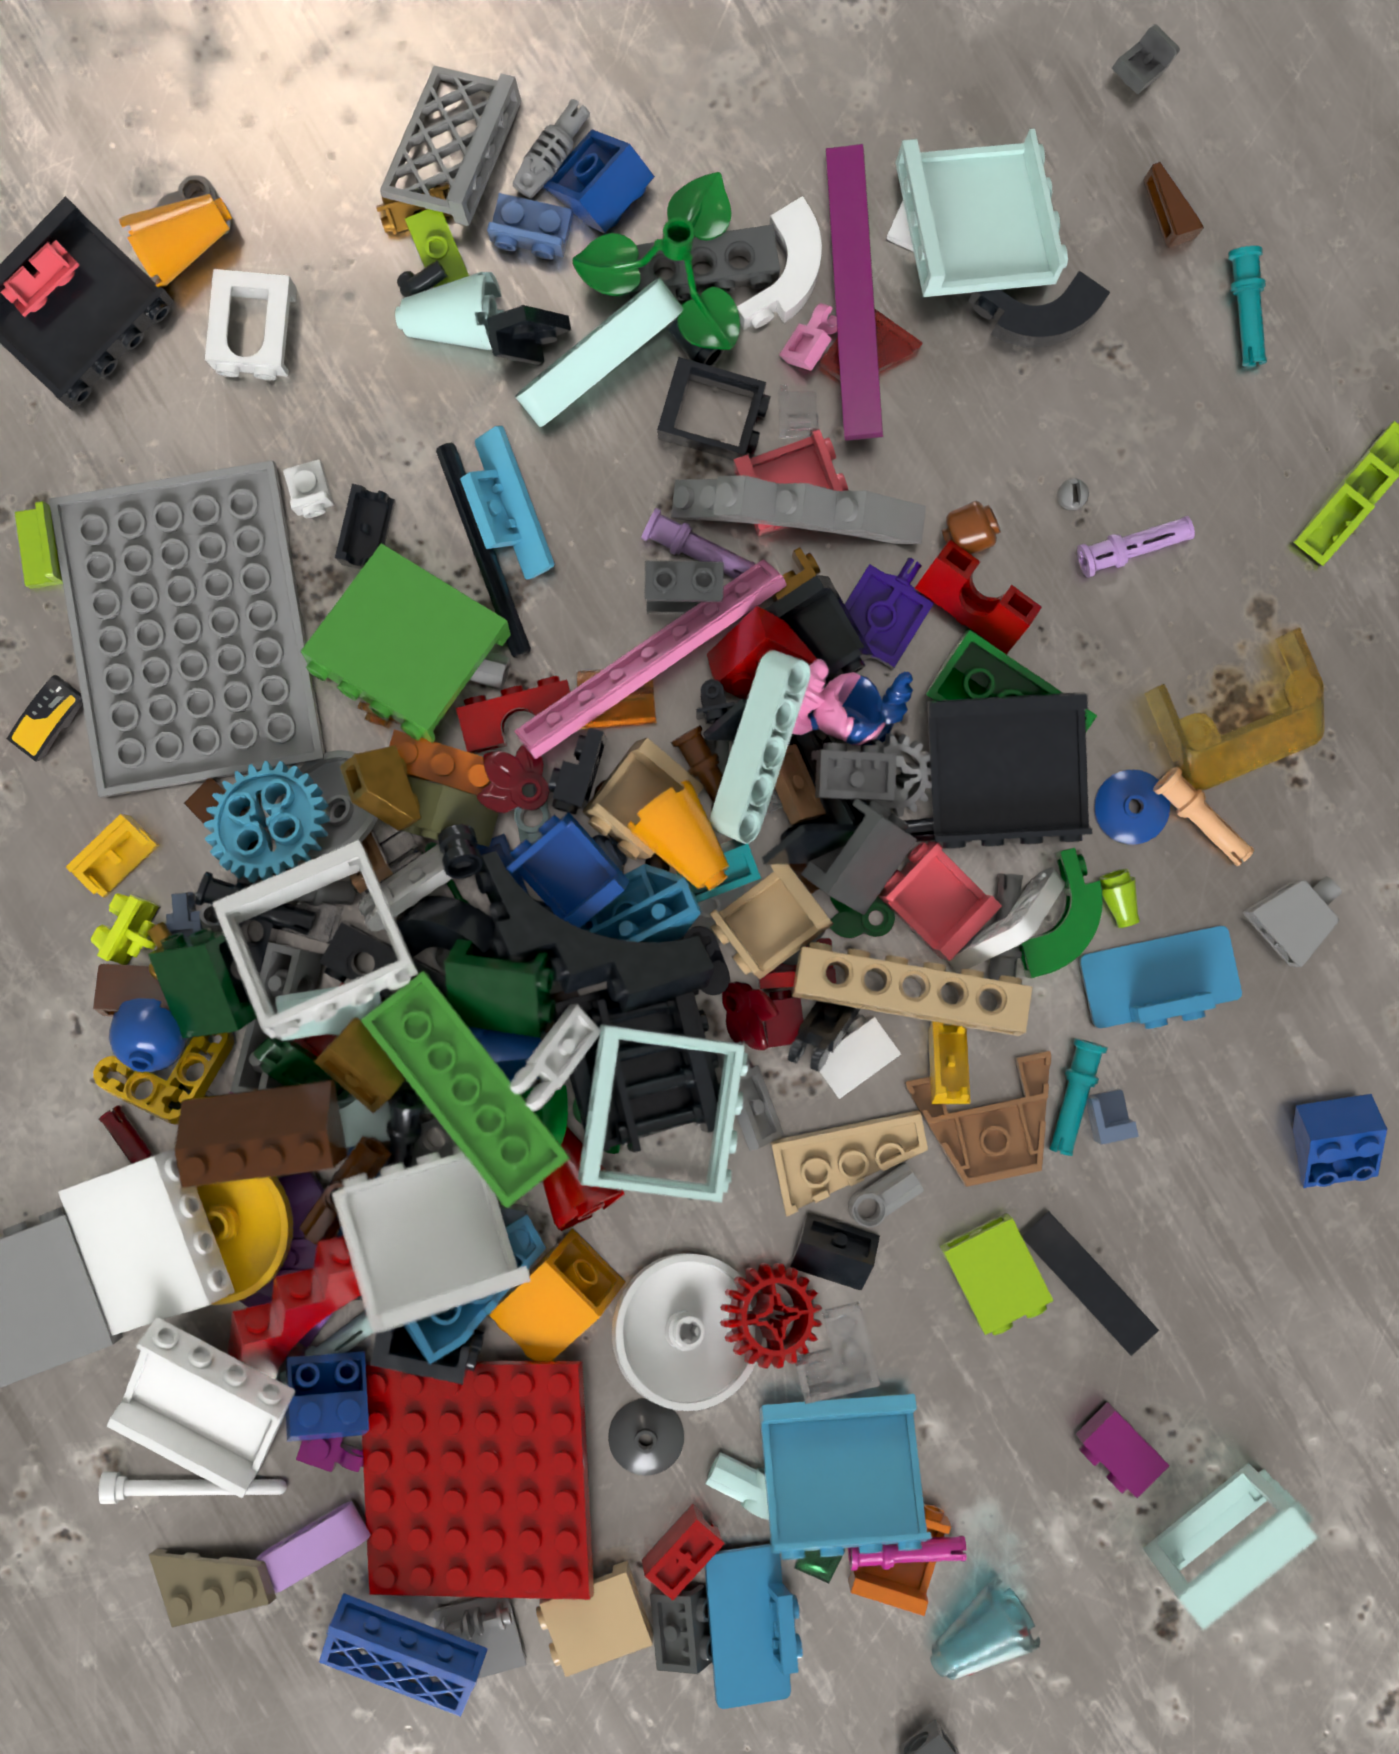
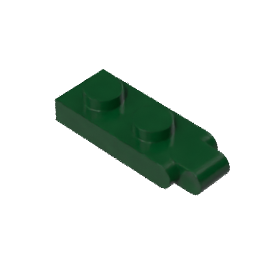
[253,1036,350,1101]

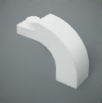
[737,196,822,330]

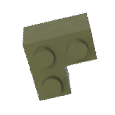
[401,777,499,847]

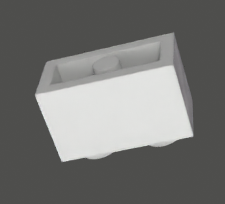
[813,1014,901,1099]

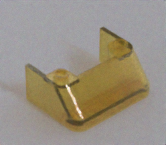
[1144,627,1325,791]

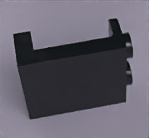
[764,575,873,689]
[371,1324,485,1384]

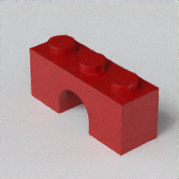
[915,540,1042,655]
[456,676,571,754]

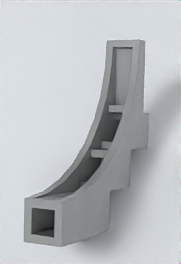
[671,475,926,544]

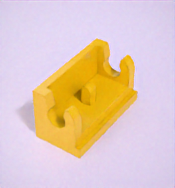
[66,814,159,898]
[928,1021,971,1104]

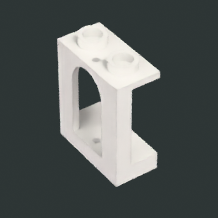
[205,269,297,380]

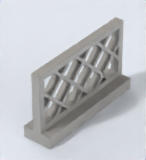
[380,65,521,226]

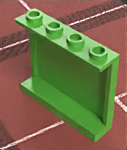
[301,543,511,743]

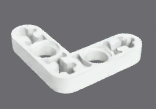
[947,867,1066,973]

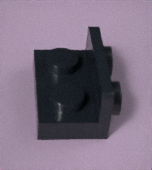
[487,305,571,365]

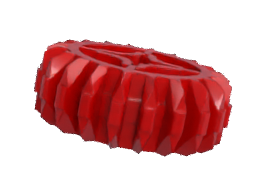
[720,1263,823,1369]

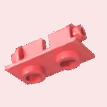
[1,240,80,317]

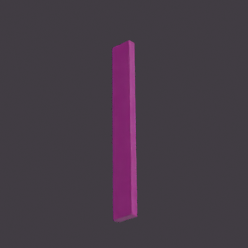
[826,144,883,441]

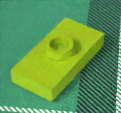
[405,209,469,288]

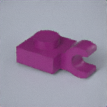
[296,1437,364,1472]

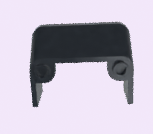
[703,698,867,865]

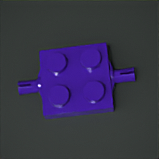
[845,558,934,669]

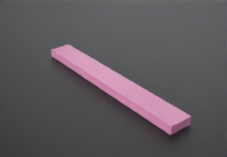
[514,559,787,759]

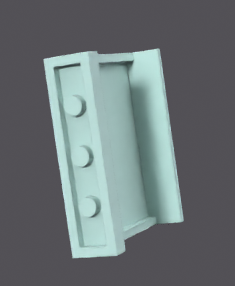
[895,129,1068,297]

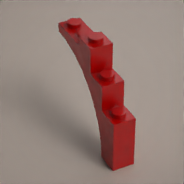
[228,1236,361,1380]

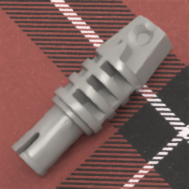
[513,99,590,199]

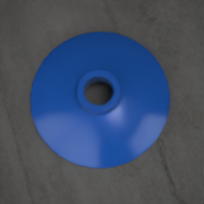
[1094,769,1170,845]

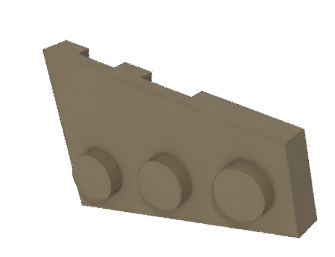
[149,1549,276,1627]

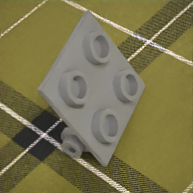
[433,1597,527,1679]

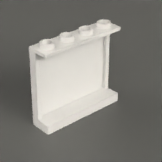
[332,1146,531,1333]
[58,1148,235,1336]
[107,1317,296,1498]

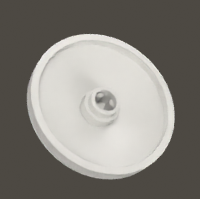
[612,1253,762,1411]

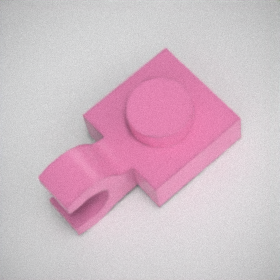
[779,303,837,371]

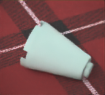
[395,272,504,350]

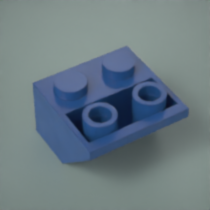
[1293,1094,1387,1188]
[286,1351,369,1442]

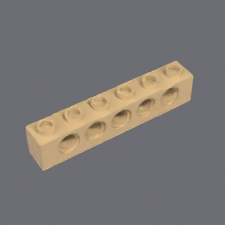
[792,942,1032,1036]

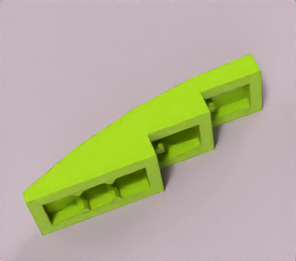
[1293,421,1399,566]

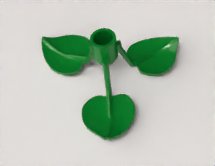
[572,172,740,350]

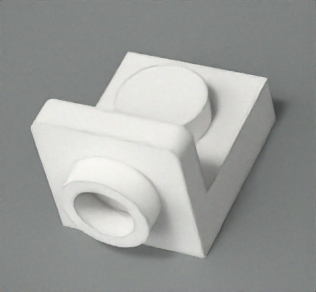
[283,459,334,518]

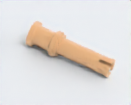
[1153,766,1254,866]

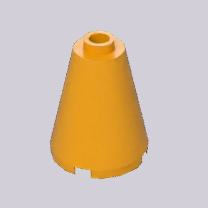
[119,194,232,288]
[627,780,729,891]

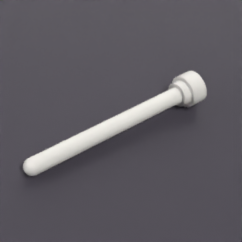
[99,1472,287,1504]

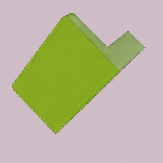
[14,501,63,589]

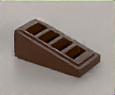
[1143,162,1204,248]

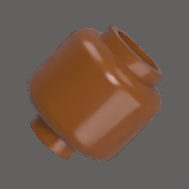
[942,501,1001,555]

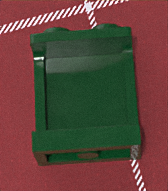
[148,928,258,1039]
[444,939,556,1038]

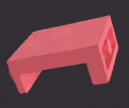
[733,429,849,538]
[878,841,1002,961]

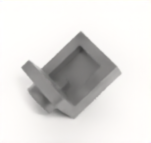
[1111,24,1180,95]

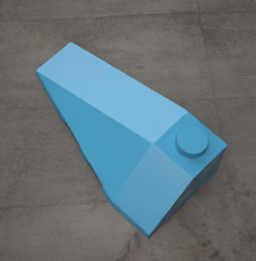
[403,1214,546,1364]

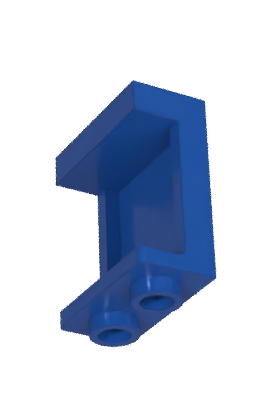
[506,812,630,928]

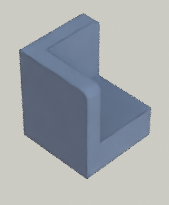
[1086,1089,1139,1145]

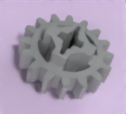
[860,733,931,817]

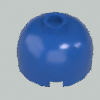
[108,998,188,1072]

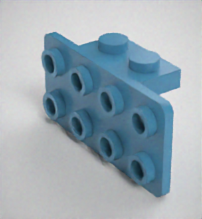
[1079,926,1242,1029]
[705,1544,803,1709]

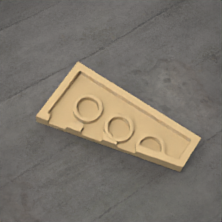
[771,1110,928,1217]

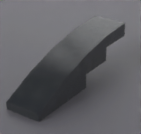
[1022,1211,1160,1357]

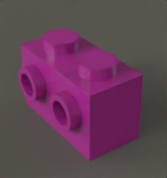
[1076,1402,1169,1498]

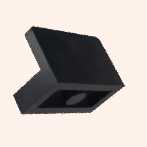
[790,1212,880,1290]

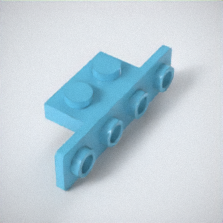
[460,426,554,580]

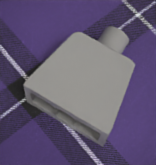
[1242,876,1342,967]

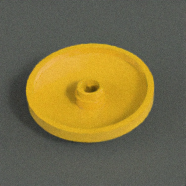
[196,1176,293,1305]

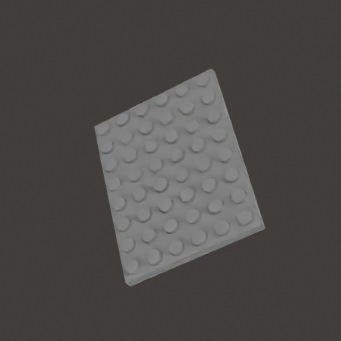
[49,460,325,798]

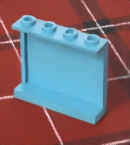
[759,1394,931,1560]

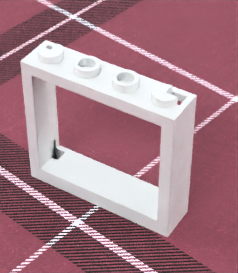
[212,840,418,1039]

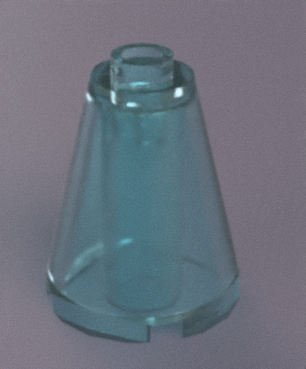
[930,1579,1040,1680]

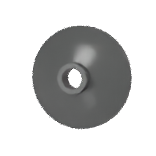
[608,1398,684,1476]

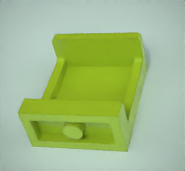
[939,1213,1054,1335]

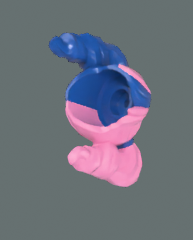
[792,659,913,745]

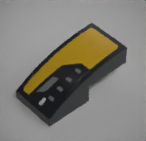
[6,675,82,762]

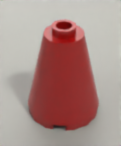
[542,1126,625,1231]

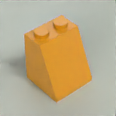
[488,1228,625,1361]

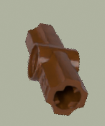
[299,1136,391,1245]

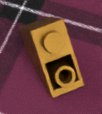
[340,745,421,831]

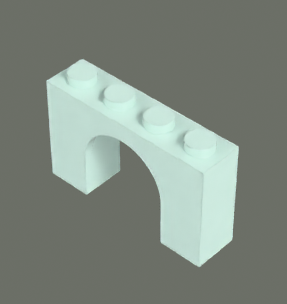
[276,986,393,1148]

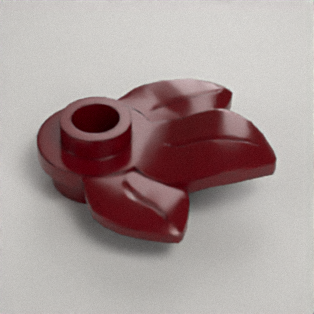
[477,744,549,813]
[722,981,779,1051]

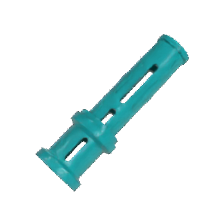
[1228,246,1267,367]
[1049,1038,1108,1156]

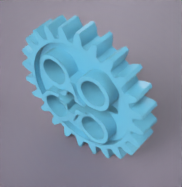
[204,761,330,883]

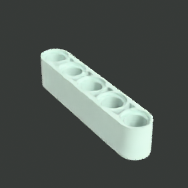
[515,278,684,427]
[710,651,810,844]

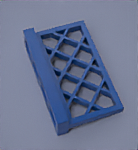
[319,1593,488,1717]

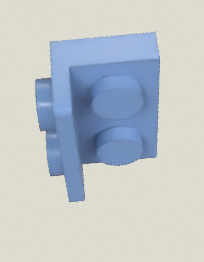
[487,193,573,259]

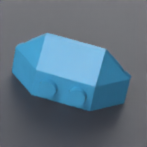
[580,864,701,942]

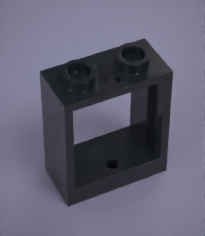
[657,357,771,460]

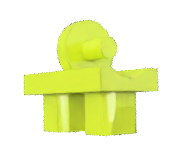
[90,893,159,965]

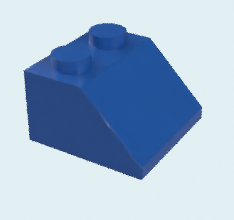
[544,129,655,233]

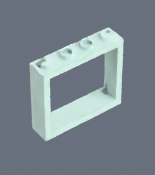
[578,1024,748,1202]
[1143,1463,1318,1630]

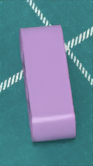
[256,1501,371,1593]

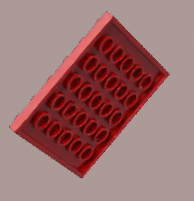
[359,1361,594,1600]

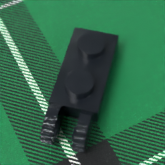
[787,1001,860,1072]

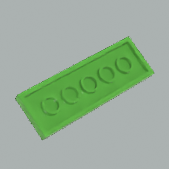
[361,971,570,1209]

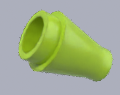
[1099,869,1140,928]

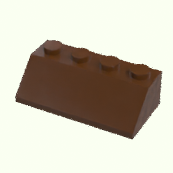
[174,1080,348,1188]

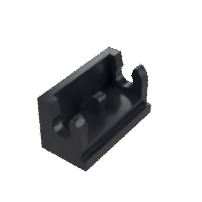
[335,483,395,569]

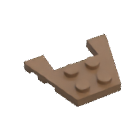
[905,1051,1052,1187]

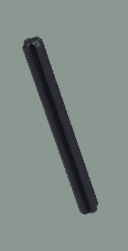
[436,442,531,657]

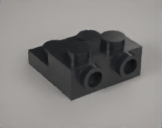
[548,728,607,815]

